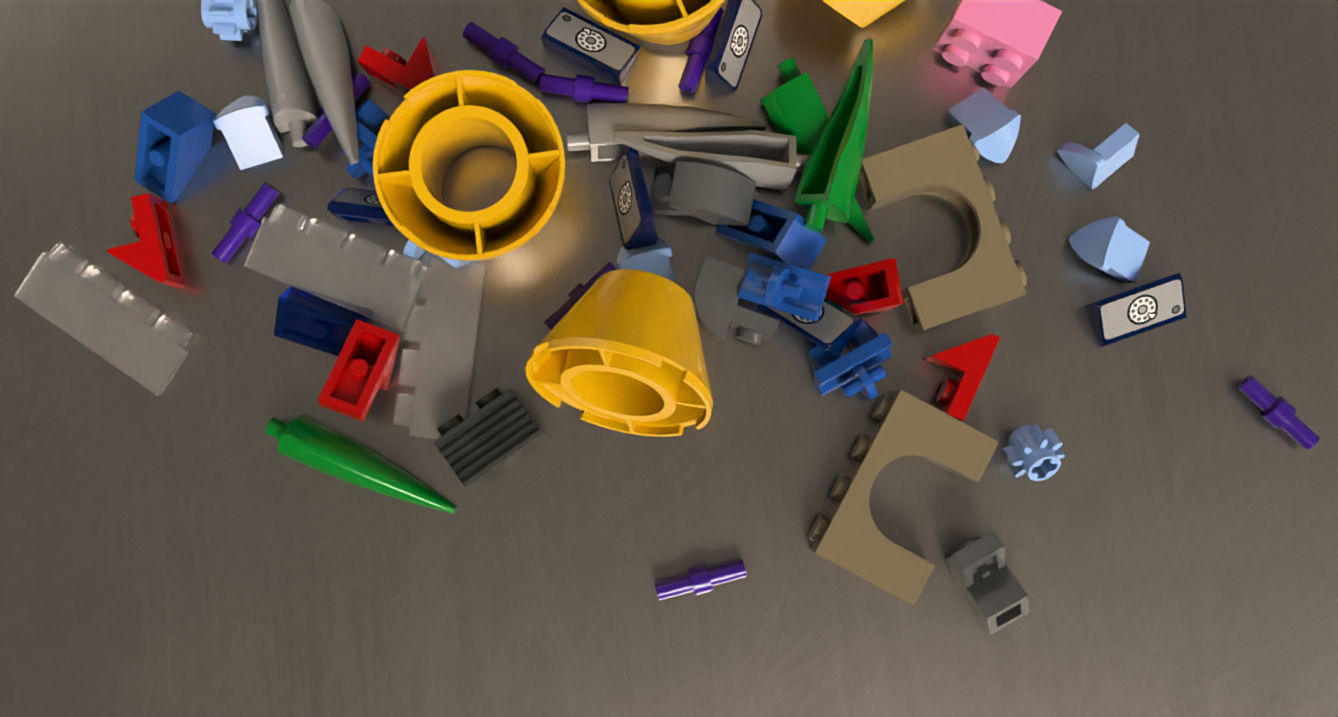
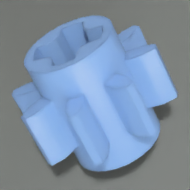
[201,0,257,41]
[1003,424,1065,481]

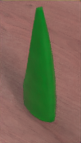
[794,38,873,232]
[760,57,875,243]
[265,415,457,514]

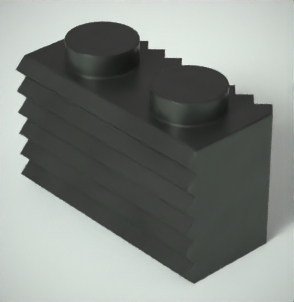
[433,387,542,488]

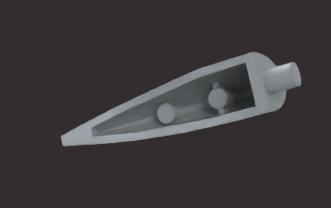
[258,0,320,147]
[289,0,359,165]
[567,103,766,162]
[614,130,809,191]

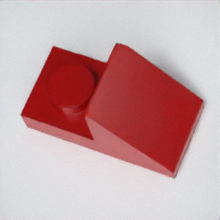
[357,37,439,94]
[107,193,186,288]
[824,258,903,317]
[317,319,400,422]
[923,334,1001,421]

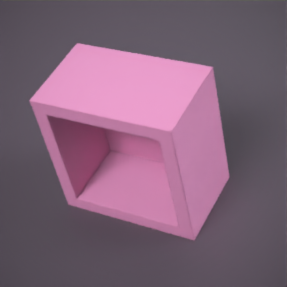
[933,0,1062,88]

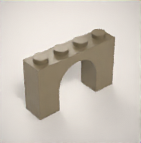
[858,124,1027,334]
[808,389,999,606]

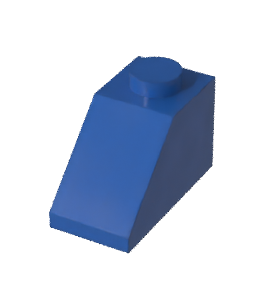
[134,90,216,203]
[715,199,827,270]

